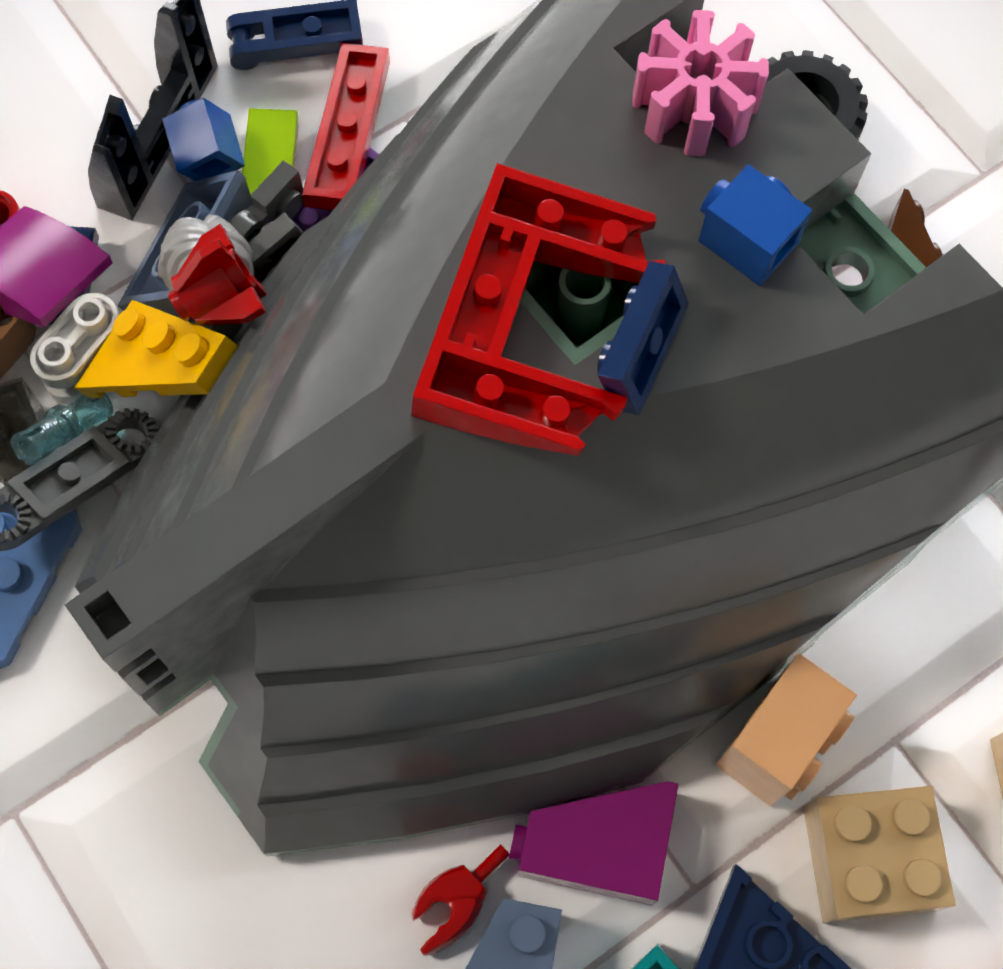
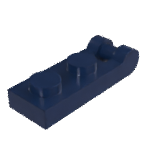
[226,0,363,70]

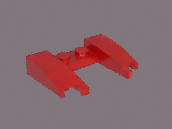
[411,163,666,456]

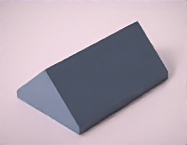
[117,170,252,323]

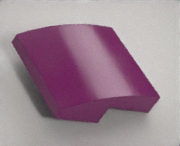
[0,205,113,328]

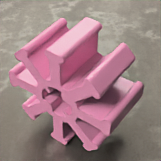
[632,10,769,157]

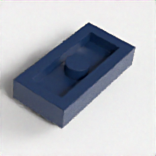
[597,261,689,416]

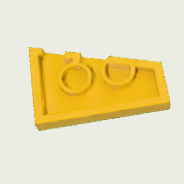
[74,300,238,398]

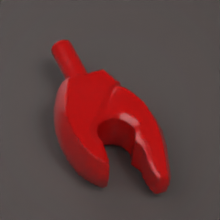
[411,844,509,956]

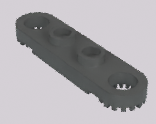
[0,408,159,551]

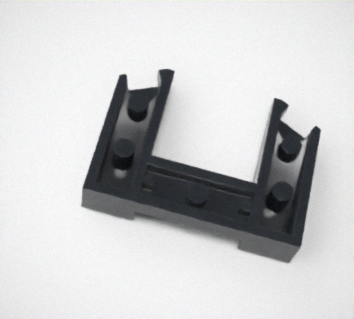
[88,0,218,221]

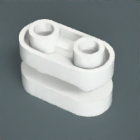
[30,293,120,405]

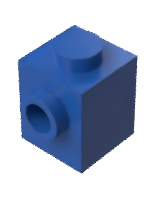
[162,97,245,181]
[698,164,812,287]

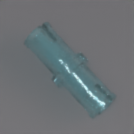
[11,392,113,465]

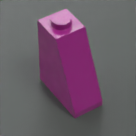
[509,781,679,906]

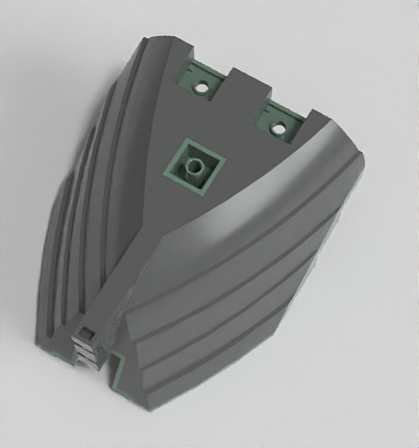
[64,0,1003,857]

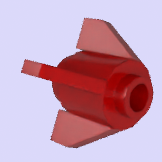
[168,224,267,326]

